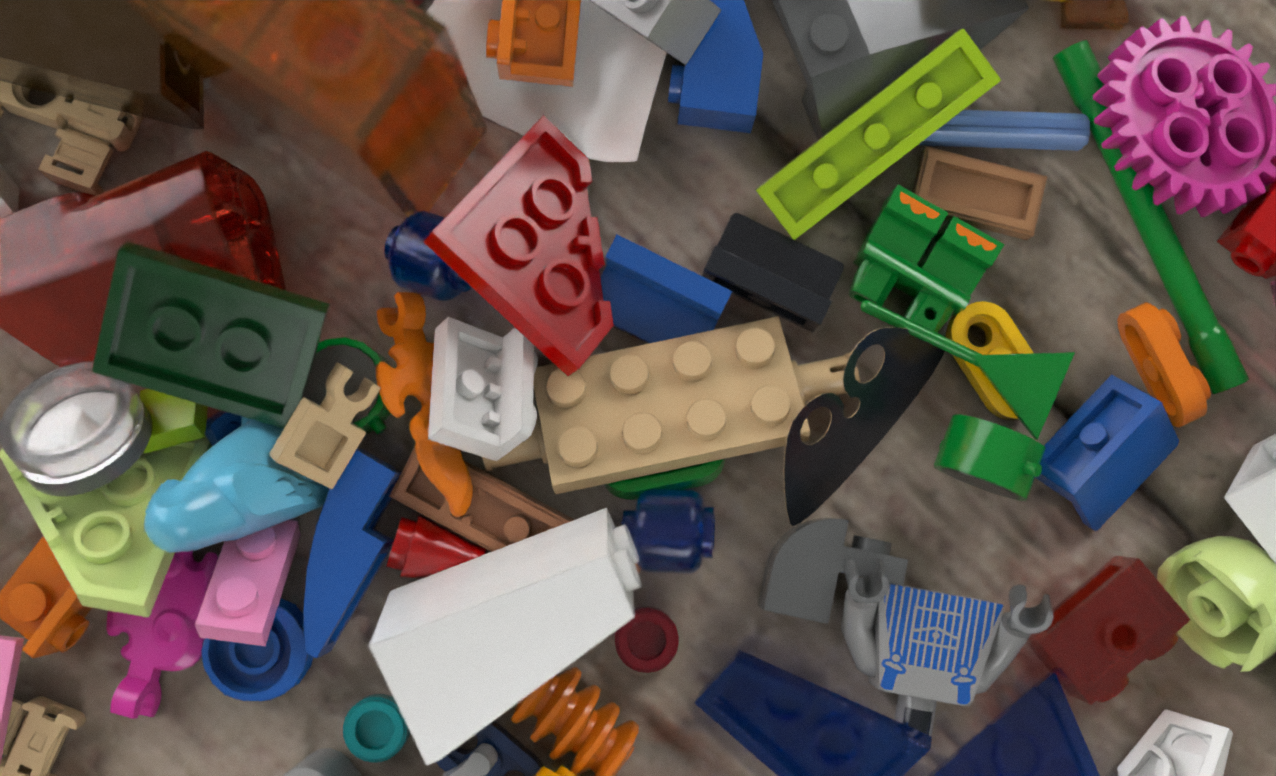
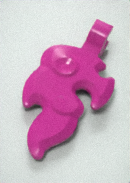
[106,551,219,719]

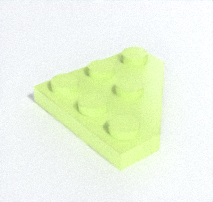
[0,402,212,618]

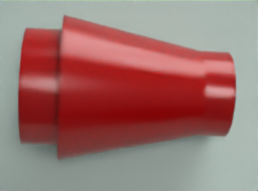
[386,516,486,579]

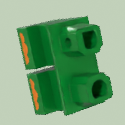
[848,185,1005,333]

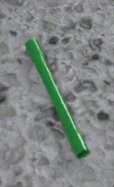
[1052,40,1250,395]

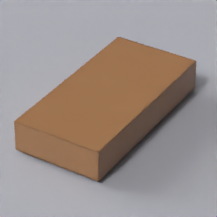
[912,146,1047,240]

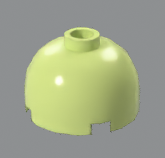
[1156,536,1276,672]

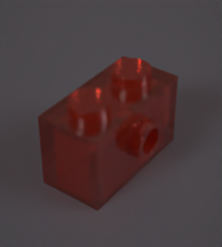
[1026,556,1191,705]

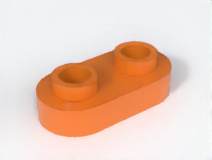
[1117,302,1211,428]

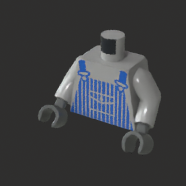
[841,559,1053,738]

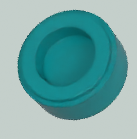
[343,694,410,763]

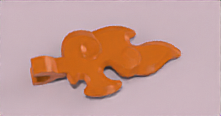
[375,292,473,517]

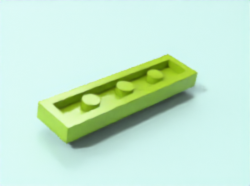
[755,28,1002,240]

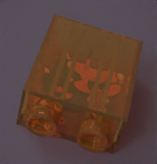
[124,0,488,229]

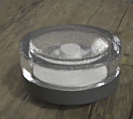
[0,362,152,496]

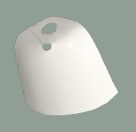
[423,0,667,162]

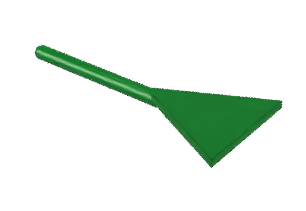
[860,300,1075,440]

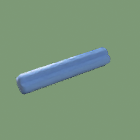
[919,110,1090,151]

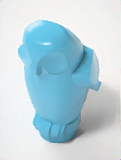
[144,416,330,553]

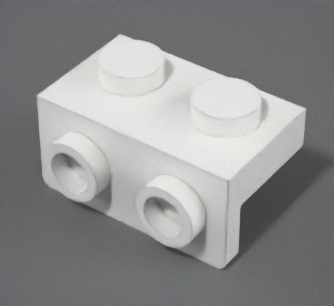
[428,317,538,461]

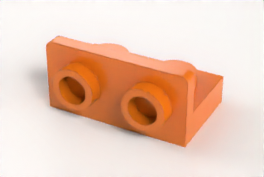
[0,536,92,658]

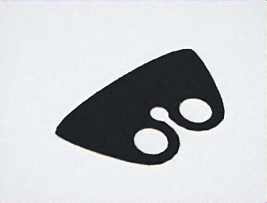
[783,327,945,526]

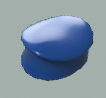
[201,598,313,701]

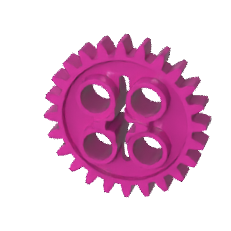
[1093,16,1276,217]

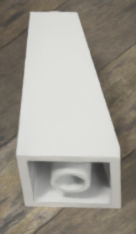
[369,508,641,765]

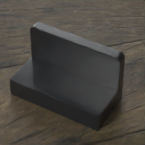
[702,213,844,333]

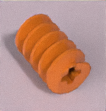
[511,667,639,776]

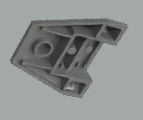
[772,0,1029,140]

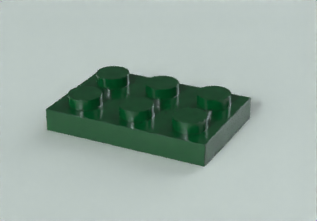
[91,241,330,428]

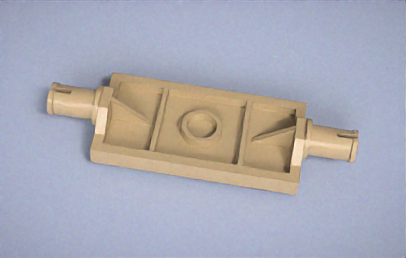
[482,316,860,495]

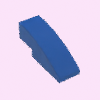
[303,448,402,658]

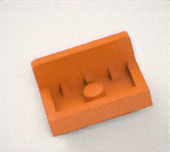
[486,0,581,87]

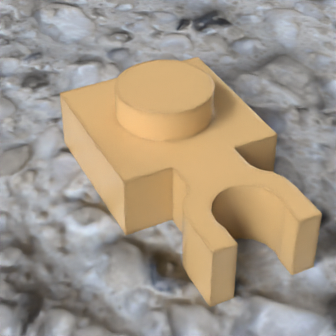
[269,362,381,489]

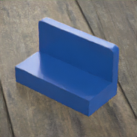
[600,234,732,344]
[1035,374,1179,531]

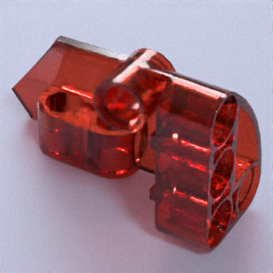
[0,151,286,384]

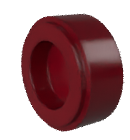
[615,606,679,673]

